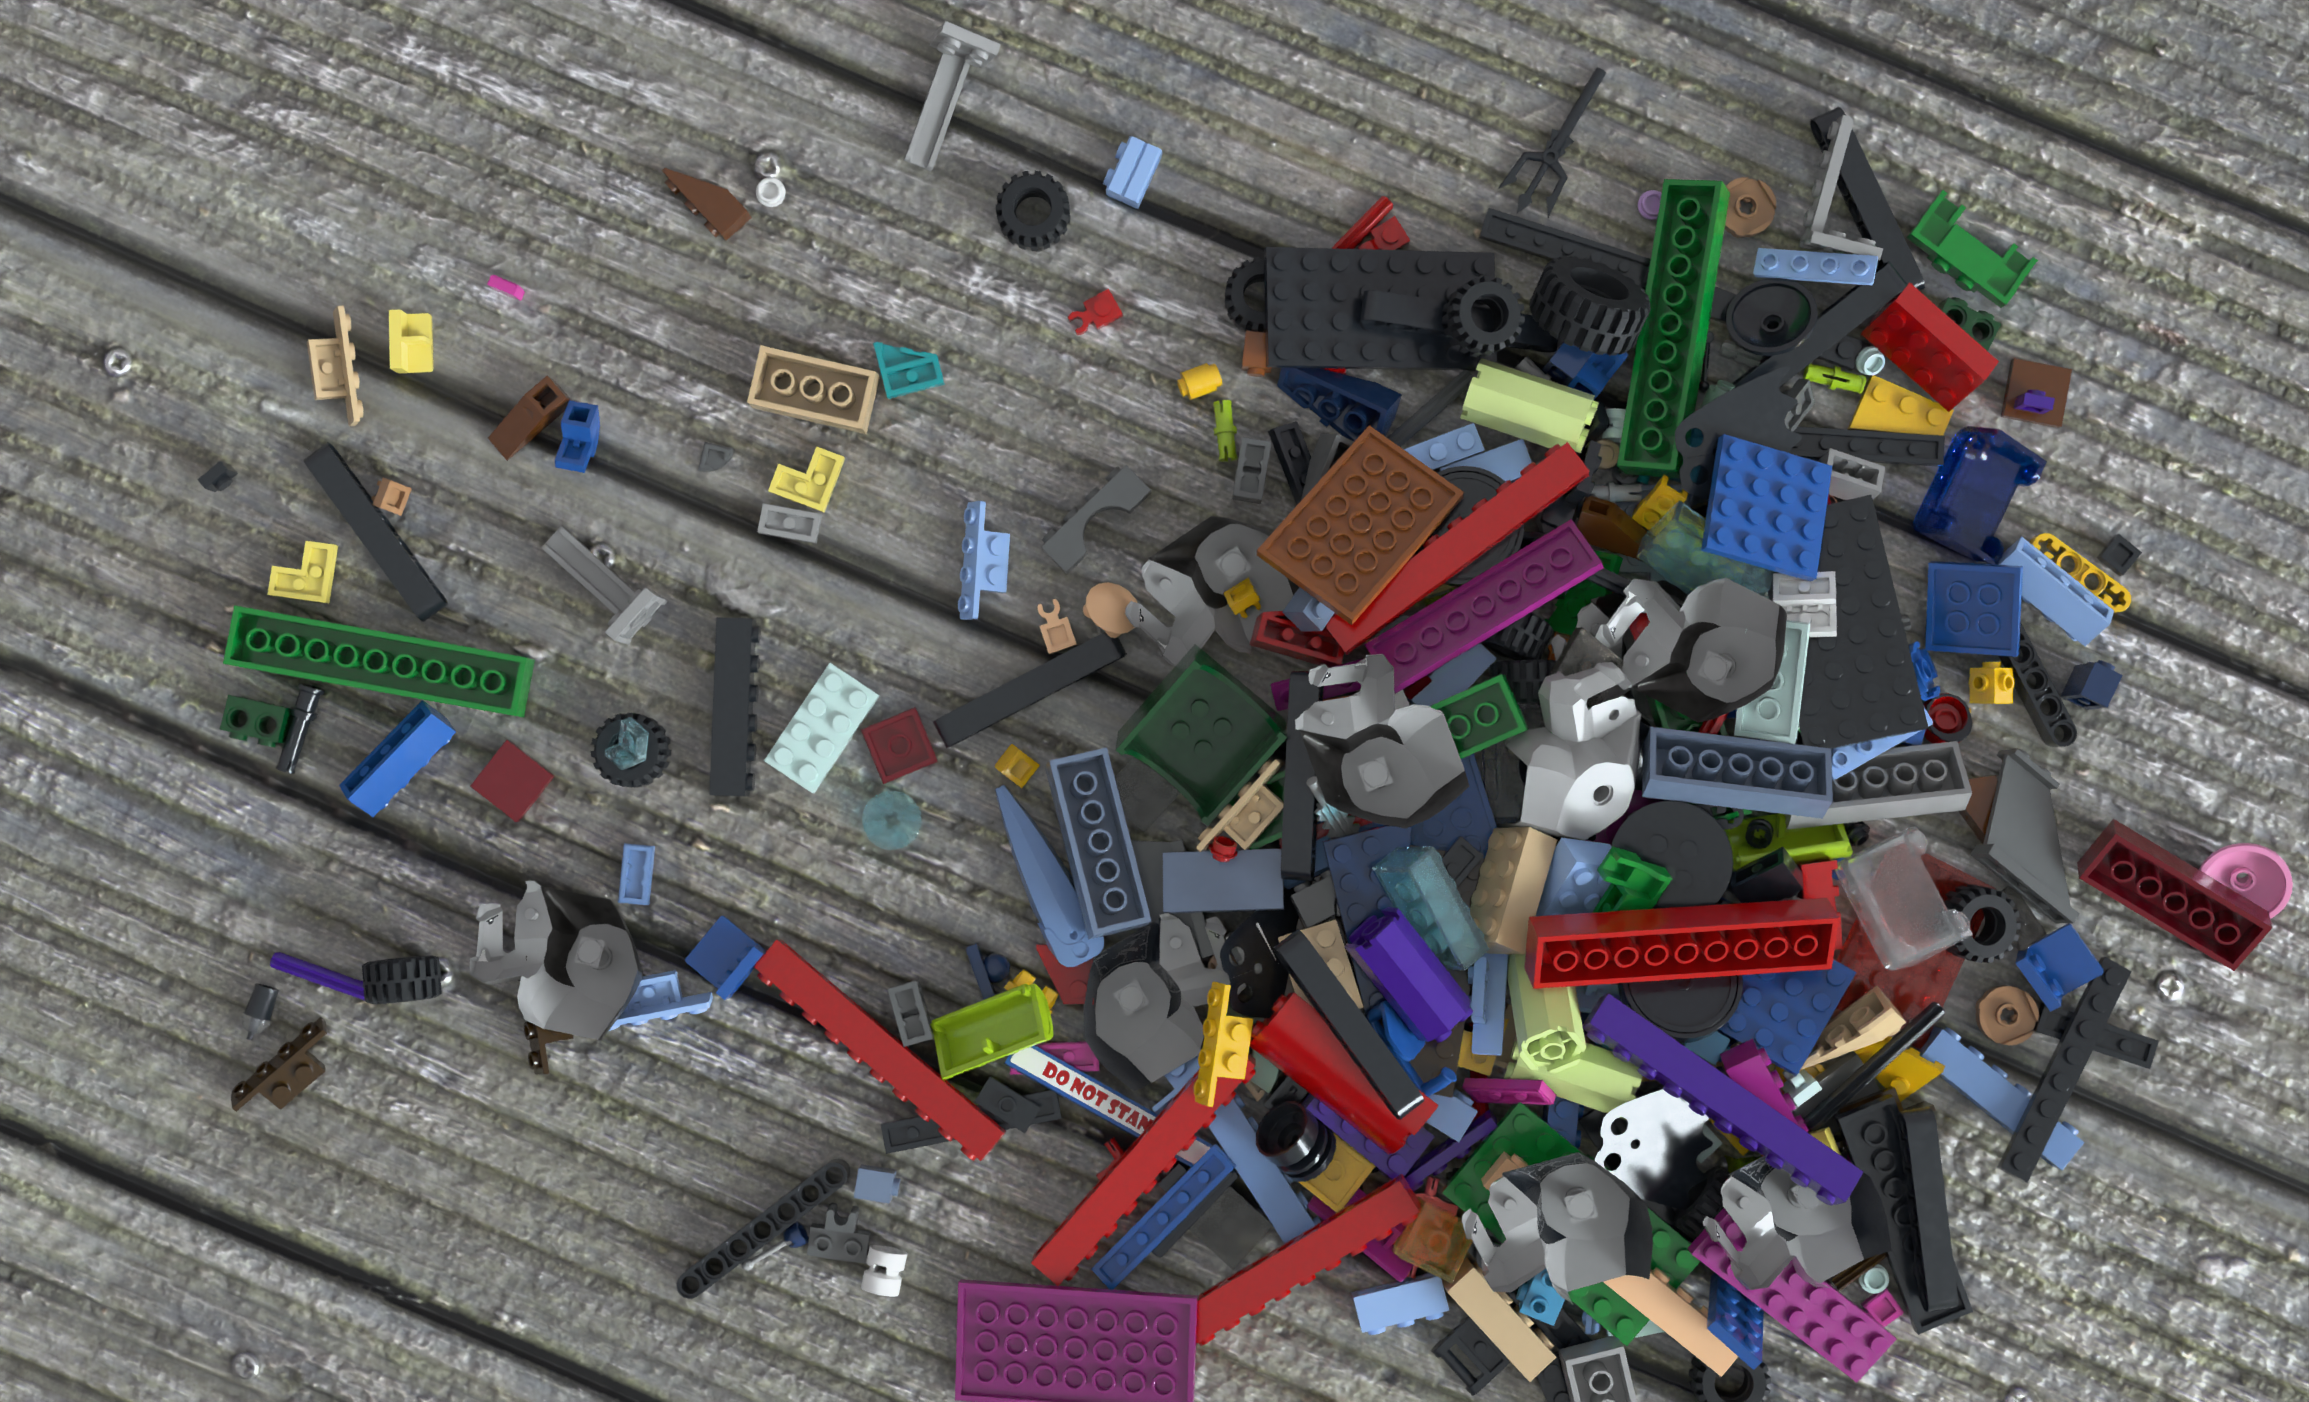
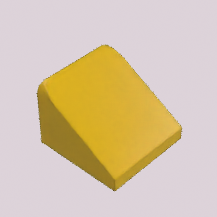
[994,744,1040,788]

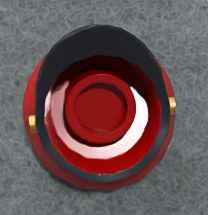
[1923,693,1972,744]

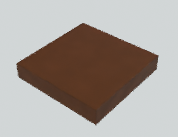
[2001,358,2072,428]

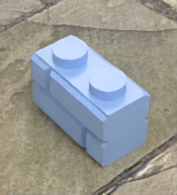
[1103,136,1162,209]

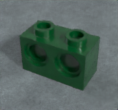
[1938,297,2001,351]
[220,695,293,748]

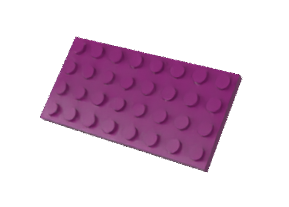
[955,1279,1198,1402]

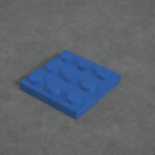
[1925,561,2023,657]

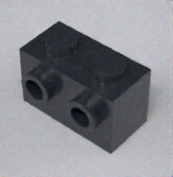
[1731,847,1803,903]

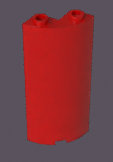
[1250,992,1439,1155]

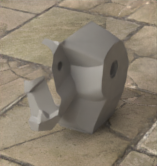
[1506,662,1641,840]

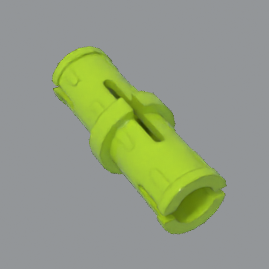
[1803,363,1866,394]
[1213,400,1238,462]

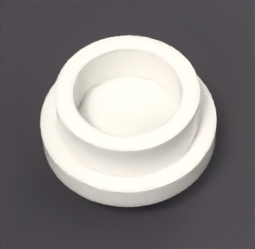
[756,177,786,207]

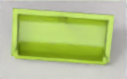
[1724,813,1853,871]
[930,983,1053,1079]

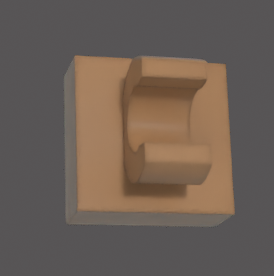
[371,478,412,516]

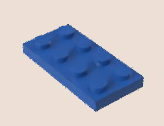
[1707,1273,1764,1370]

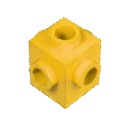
[1968,662,2014,704]

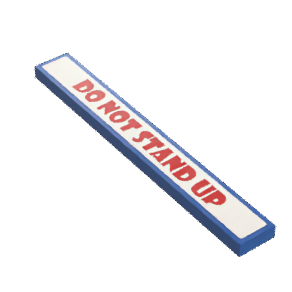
[1004,1045,1226,1168]

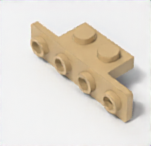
[307,305,363,426]
[1196,759,1284,852]

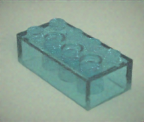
[1636,500,1774,596]
[1372,846,1490,971]

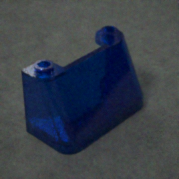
[1913,426,2047,565]

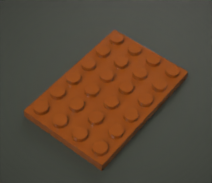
[1257,425,1464,625]

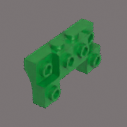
[1906,190,2038,308]
[1592,846,1673,913]

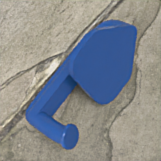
[1366,1000,1457,1097]

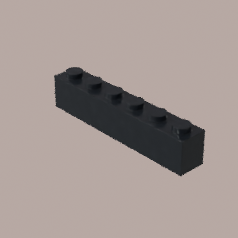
[709,617,761,797]

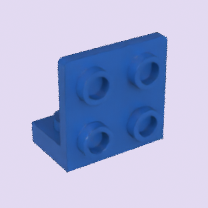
[685,916,766,1000]
[2015,923,2104,1012]

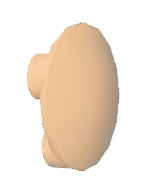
[1083,582,1138,638]

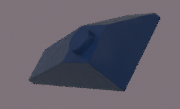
[1277,368,1402,442]

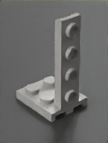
[903,21,1001,172]
[1798,115,1883,261]
[541,526,668,645]

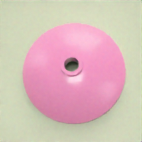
[2199,843,2293,919]

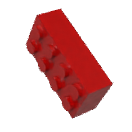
[1860,282,1999,412]

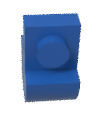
[1567,352,1628,400]
[554,400,600,473]

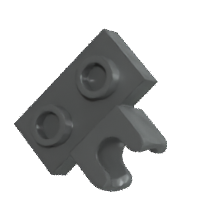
[807,1203,871,1264]

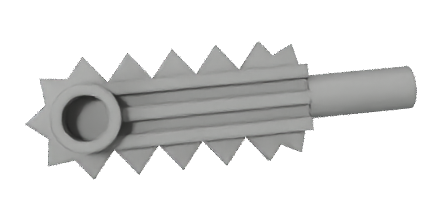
[1306,776,1360,838]

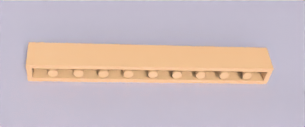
[1481,1152,1738,1377]

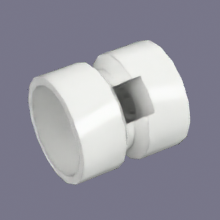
[861,1245,907,1296]

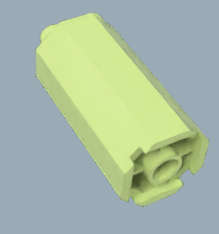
[1460,358,1599,453]
[1507,951,1586,1073]
[1504,1041,1642,1120]

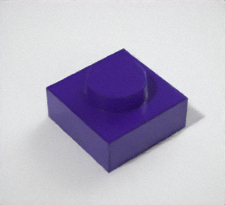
[2014,390,2055,414]

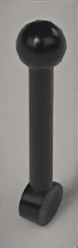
[1699,331,1714,392]

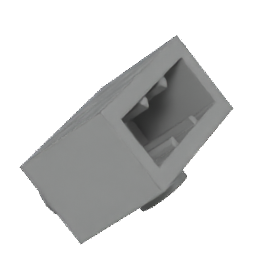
[1818,448,1885,500]

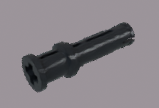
[276,683,325,774]

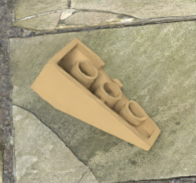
[1790,986,1906,1074]

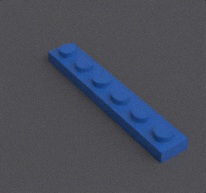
[1091,1144,1237,1290]

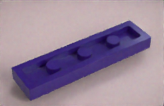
[1404,1109,1498,1192]

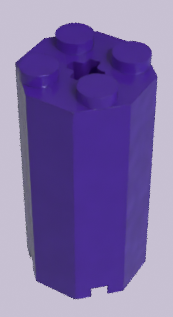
[1345,907,1473,1043]

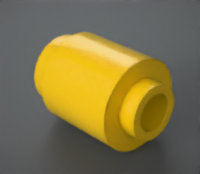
[1177,363,1223,400]

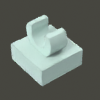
[1781,1069,1822,1107]

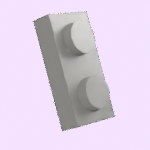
[757,503,822,544]

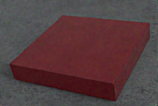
[861,707,938,784]
[470,740,555,822]

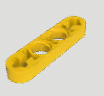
[2029,533,2131,613]

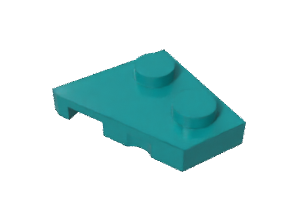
[873,342,945,399]

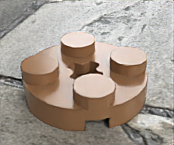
[1724,177,1776,238]
[1975,985,2039,1046]

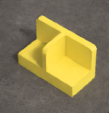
[389,310,433,373]

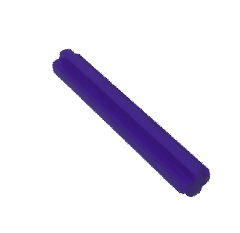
[270,952,364,1000]

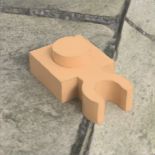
[1038,599,1077,655]

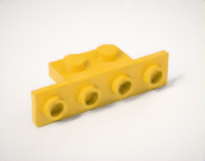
[1194,981,1253,1107]

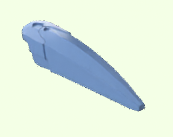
[995,785,1104,967]

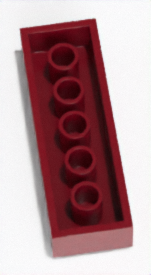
[2077,819,2273,971]

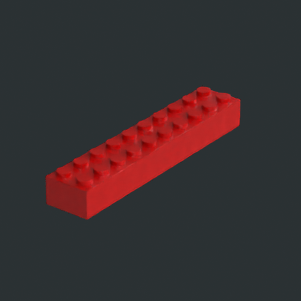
[1524,898,1839,989]

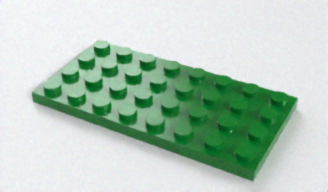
[1441,1102,1700,1346]

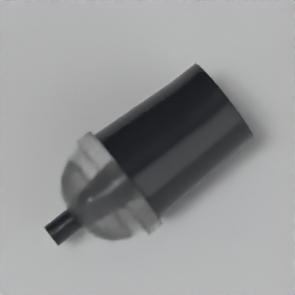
[241,983,279,1040]

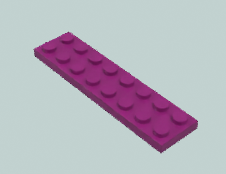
[1364,519,1604,694]
[1687,1208,1897,1383]

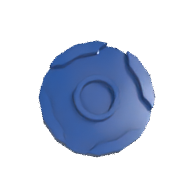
[1908,641,1940,701]

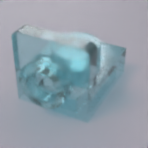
[604,717,649,770]

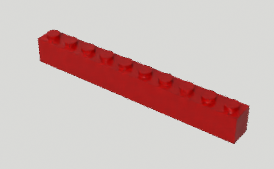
[1325,442,1590,655]
[754,939,1007,1161]
[1031,1053,1256,1286]
[1196,1174,1421,1346]

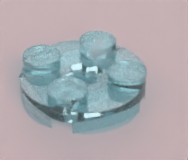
[862,791,922,850]

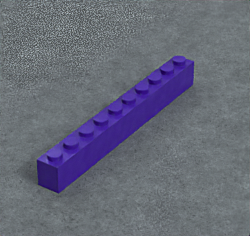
[1582,993,1863,1206]

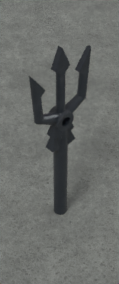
[1498,67,1606,218]

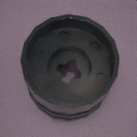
[1256,1101,1336,1182]

